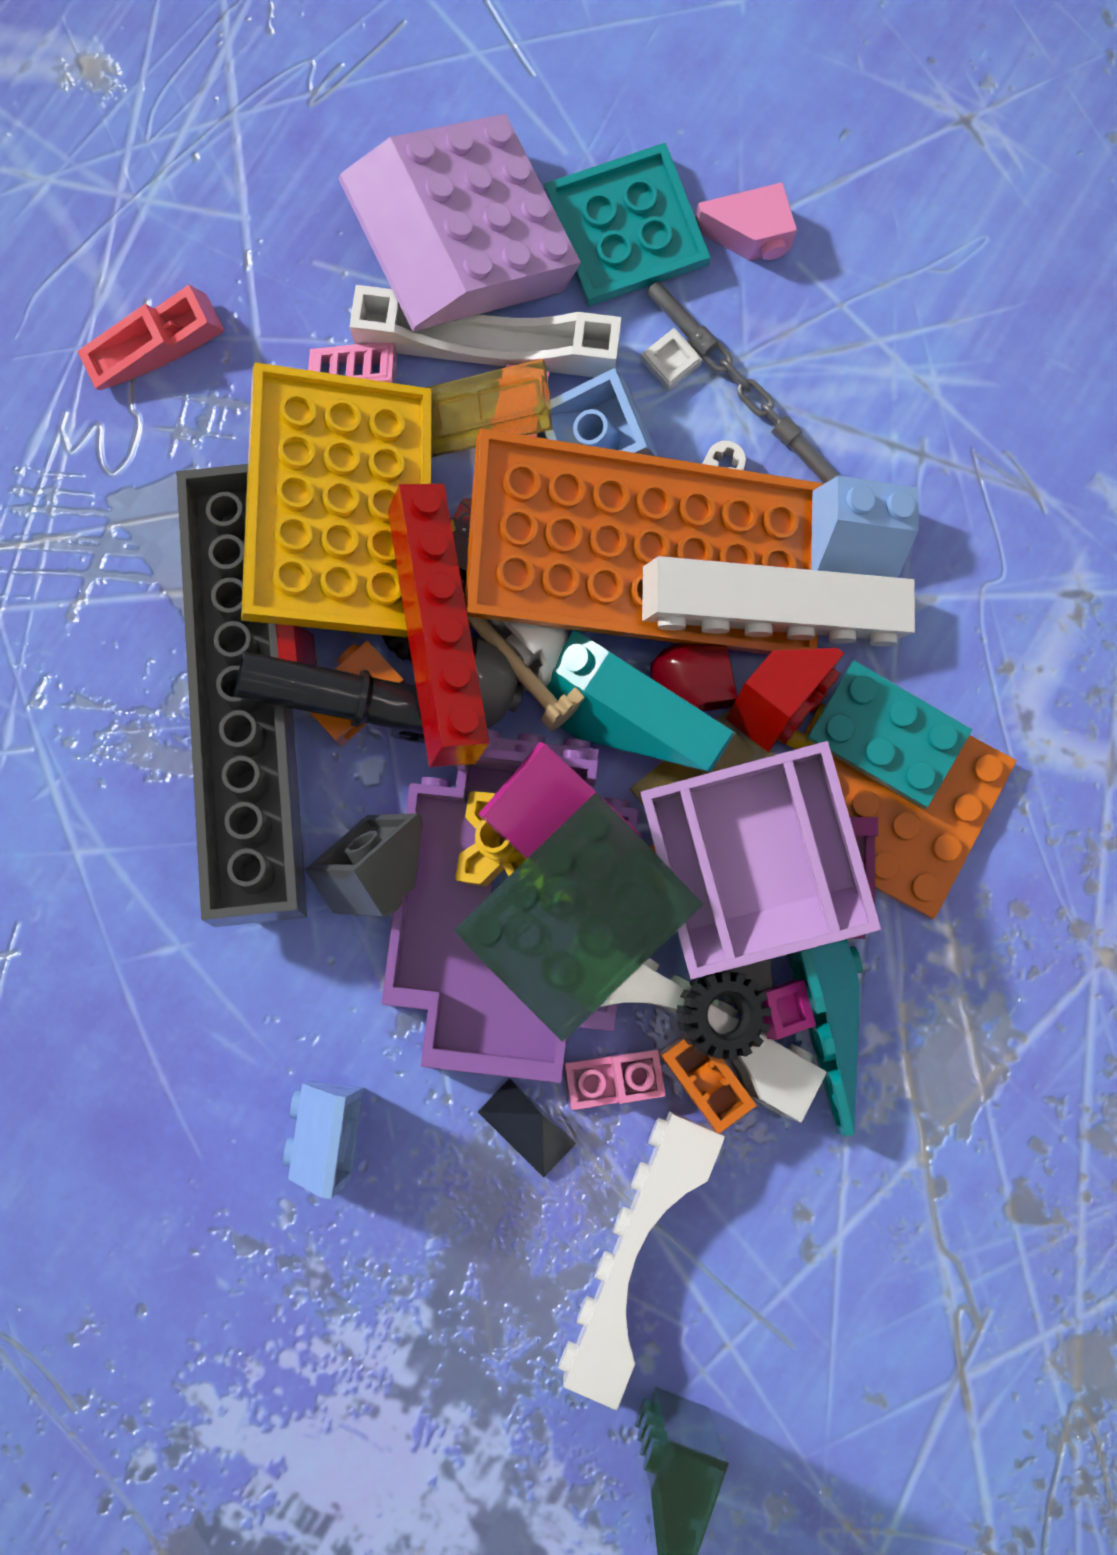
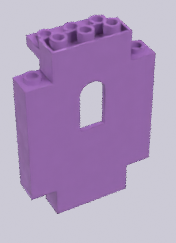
[381,729,639,1083]

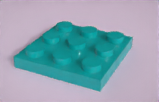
[544,142,711,307]

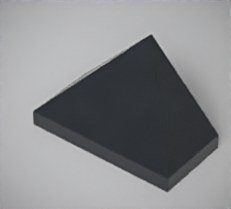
[478,1078,576,1178]

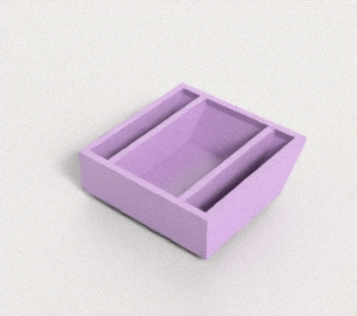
[338,114,581,332]
[640,741,881,980]

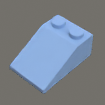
[283,1081,364,1199]

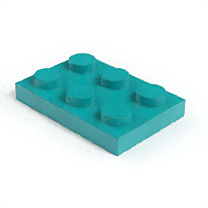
[805,660,972,810]

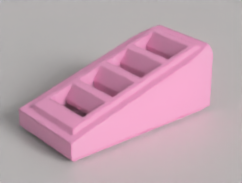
[308,343,397,383]

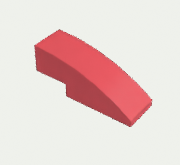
[77,285,225,390]

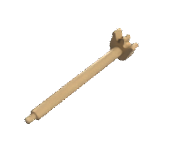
[463,593,585,731]

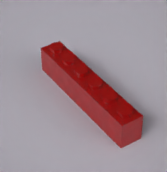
[388,484,490,767]

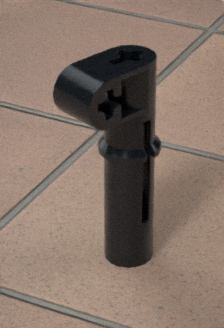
[235,651,425,744]

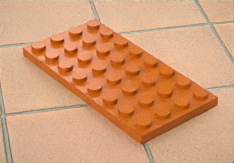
[464,428,825,655]

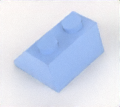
[535,368,658,457]
[811,475,919,578]

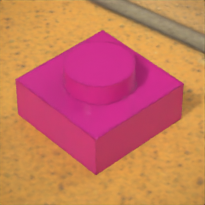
[763,980,816,1040]

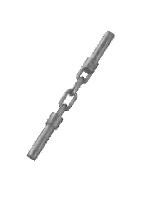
[646,281,839,483]

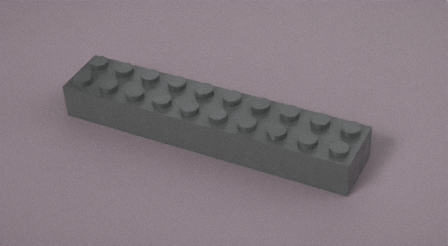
[176,464,308,927]

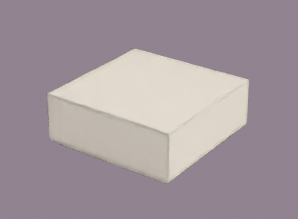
[640,328,702,391]

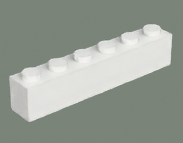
[642,556,915,647]

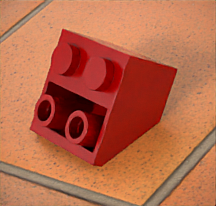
[726,648,845,752]

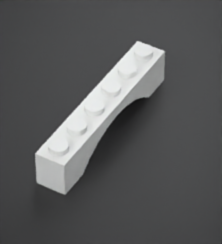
[349,285,621,378]
[550,928,827,1123]
[558,1111,725,1410]

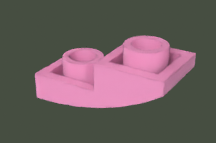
[563,1049,666,1110]

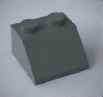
[305,813,423,917]

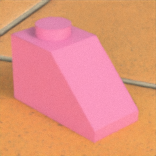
[696,182,797,261]

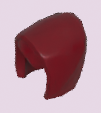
[649,644,737,712]

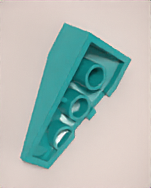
[545,630,736,773]
[787,939,863,1137]

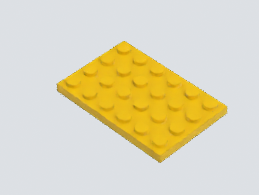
[241,362,431,637]

